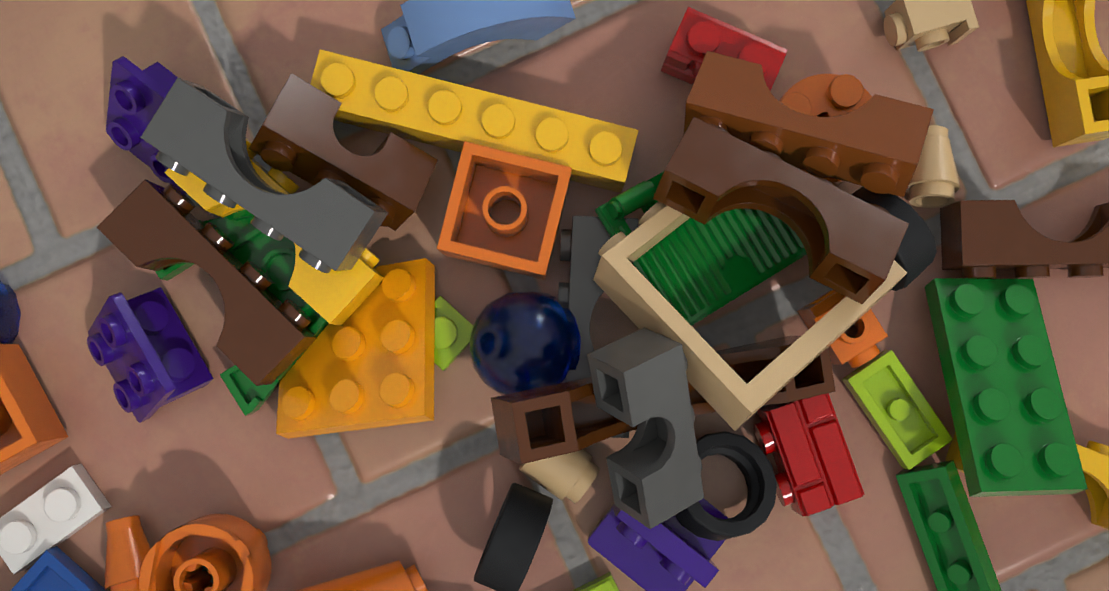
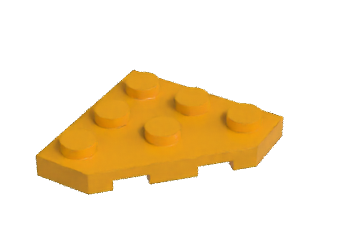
[276,258,435,439]

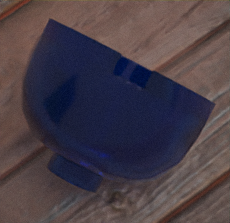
[469,292,581,395]

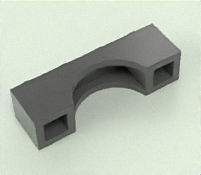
[140,78,388,273]
[555,215,638,438]

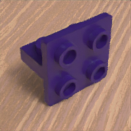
[106,56,187,194]
[87,287,214,423]
[588,498,728,591]

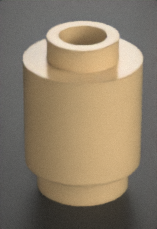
[519,449,600,503]

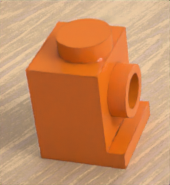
[797,289,888,368]

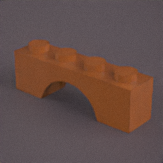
[683,51,934,198]

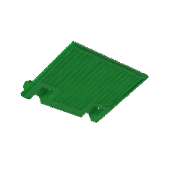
[595,171,807,326]

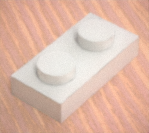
[0,464,112,574]

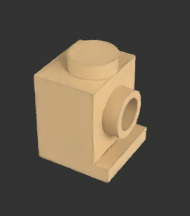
[884,0,979,52]

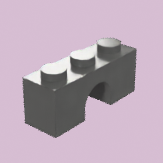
[587,328,704,529]

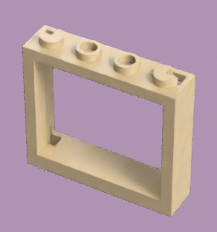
[593,168,907,431]

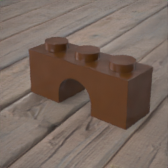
[249,73,438,231]

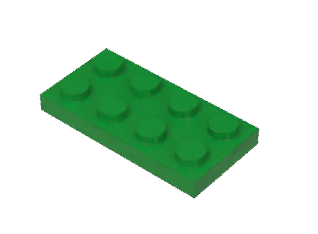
[924,278,1088,497]

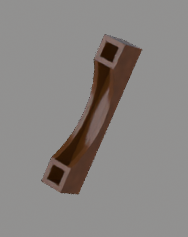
[491,336,836,464]

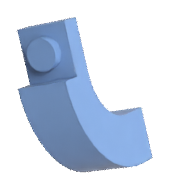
[381,0,576,74]

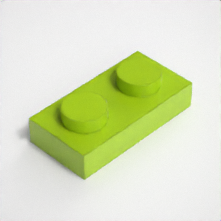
[842,350,953,470]

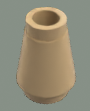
[906,125,960,208]

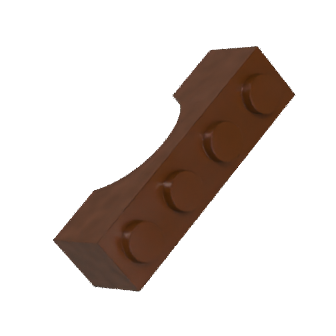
[653,117,909,304]
[96,179,317,386]
[940,200,1109,279]

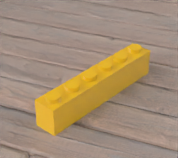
[310,49,639,193]

